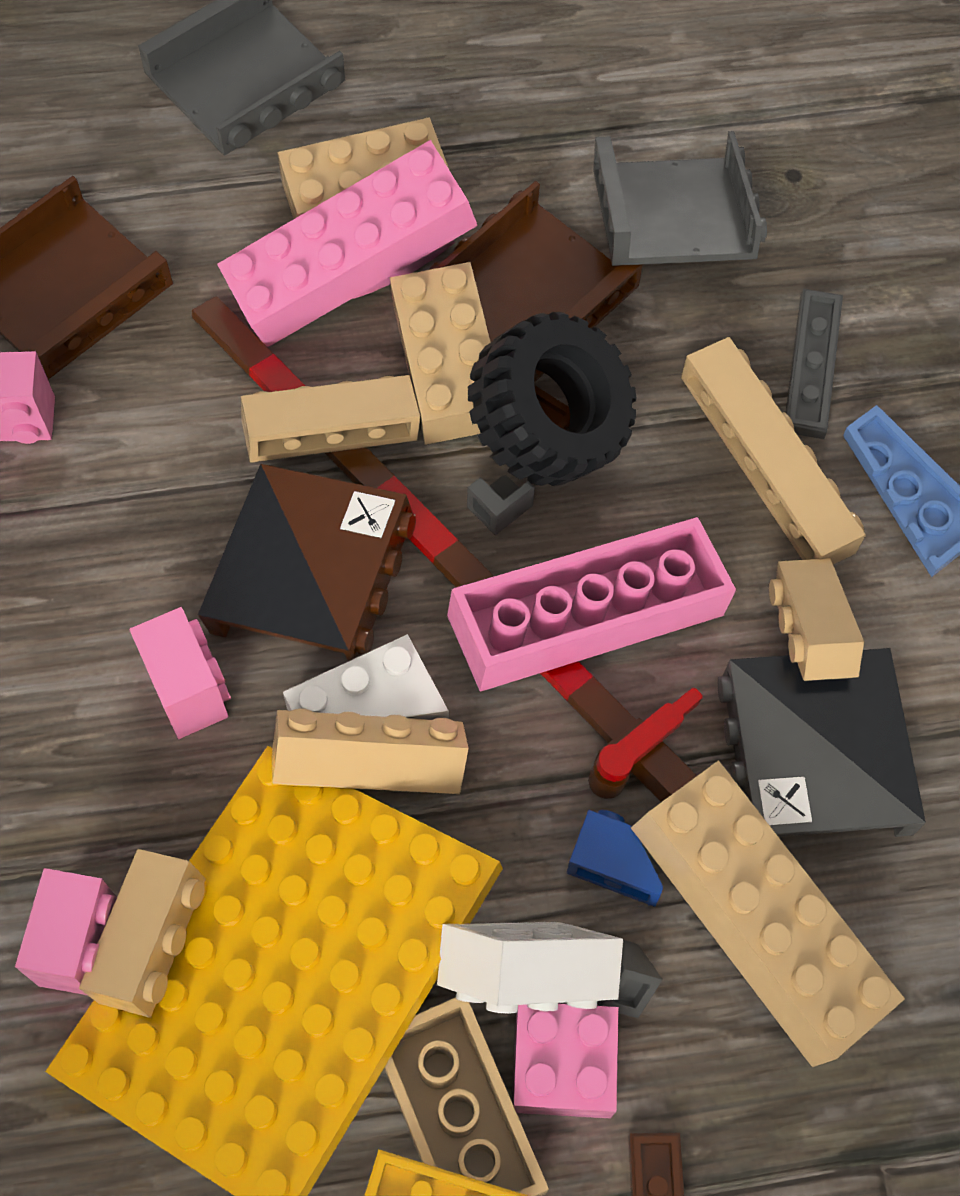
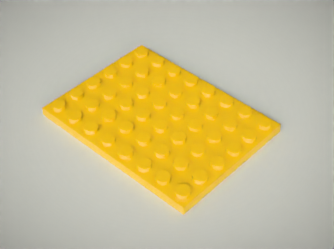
[45,746,503,1196]

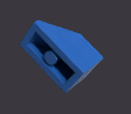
[567,810,663,907]

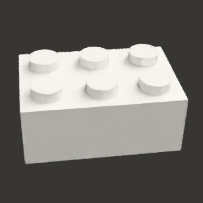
[437,922,623,1014]

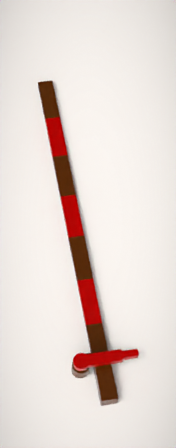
[192,296,703,802]

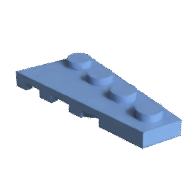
[843,405,960,577]

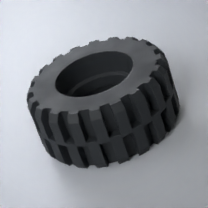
[468,312,637,486]

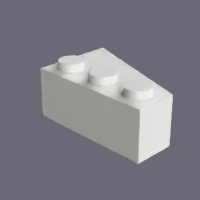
[283,634,449,720]

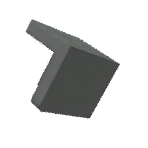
[467,475,535,536]
[597,940,663,1018]

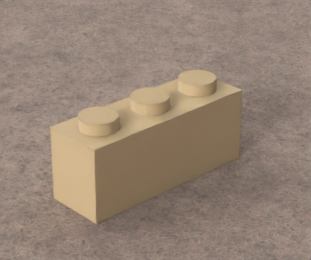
[769,558,864,681]
[79,849,206,1018]

